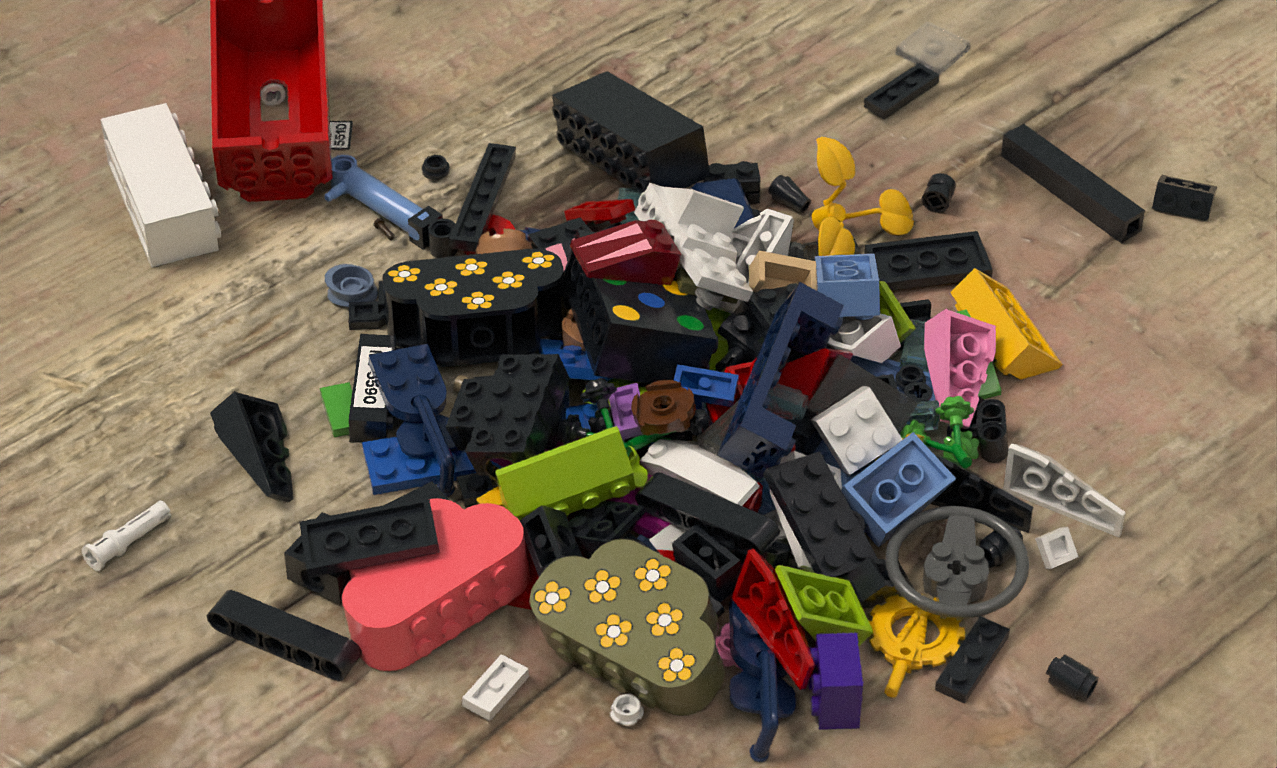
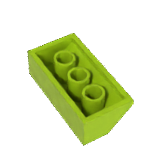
[495,426,635,521]

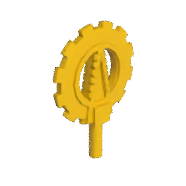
[869,594,965,698]

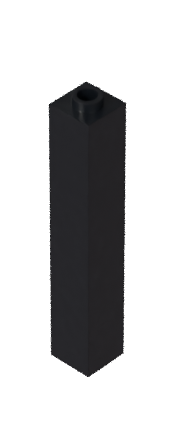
[1001,124,1145,244]

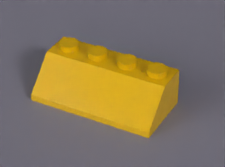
[950,268,1063,380]

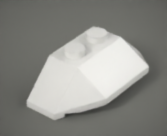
[714,209,794,313]

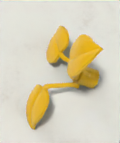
[812,137,914,256]

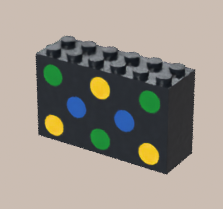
[564,229,719,384]

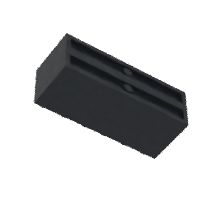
[552,71,710,195]

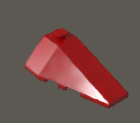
[732,549,815,690]

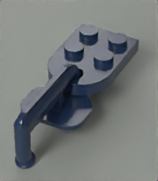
[368,344,457,497]
[729,594,796,762]

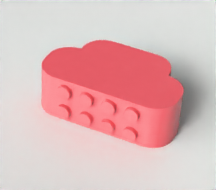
[342,498,531,671]

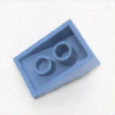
[815,254,880,320]
[841,432,956,548]

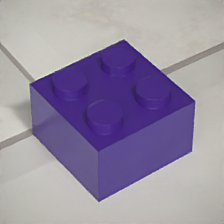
[808,633,863,730]

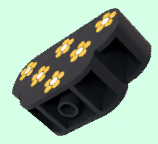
[382,249,566,367]

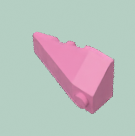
[924,309,996,429]

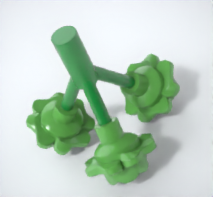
[900,396,980,468]

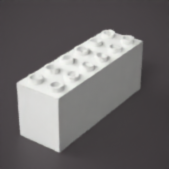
[100,103,221,268]

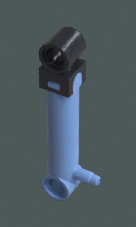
[324,154,458,258]

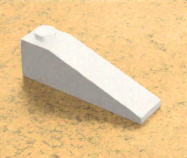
[640,439,760,506]

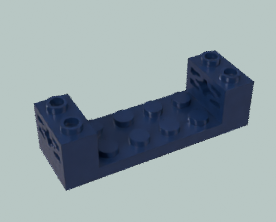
[717,282,844,479]

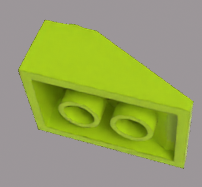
[775,565,873,646]

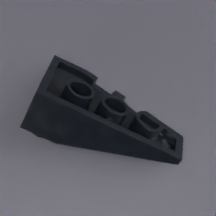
[210,391,293,502]
[930,454,1034,533]

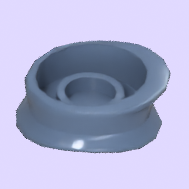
[325,264,378,307]

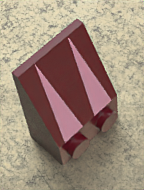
[570,219,682,285]

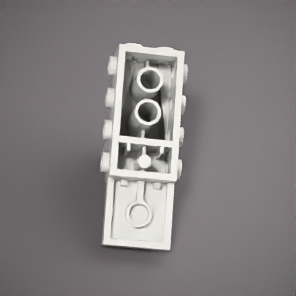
[634,183,753,302]

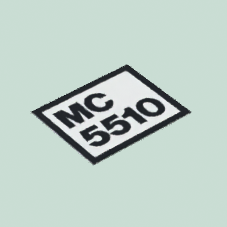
[330,121,353,150]

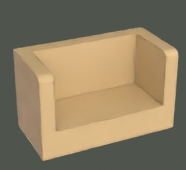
[749,250,817,292]

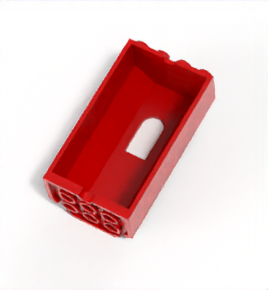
[210,0,333,202]

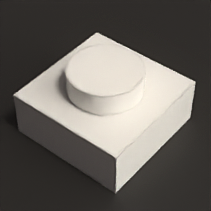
[1035,527,1078,569]

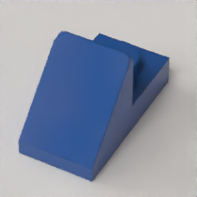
[674,364,739,409]

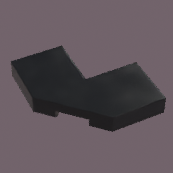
[349,281,386,330]

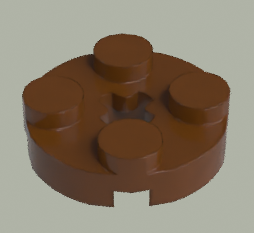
[631,380,696,435]

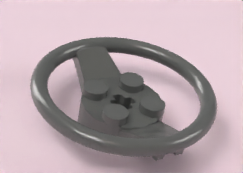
[885,506,1029,621]

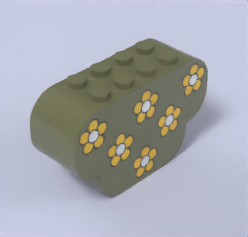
[530,539,725,716]

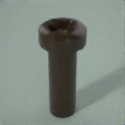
[373,218,395,240]

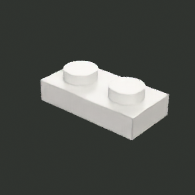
[462,654,529,721]

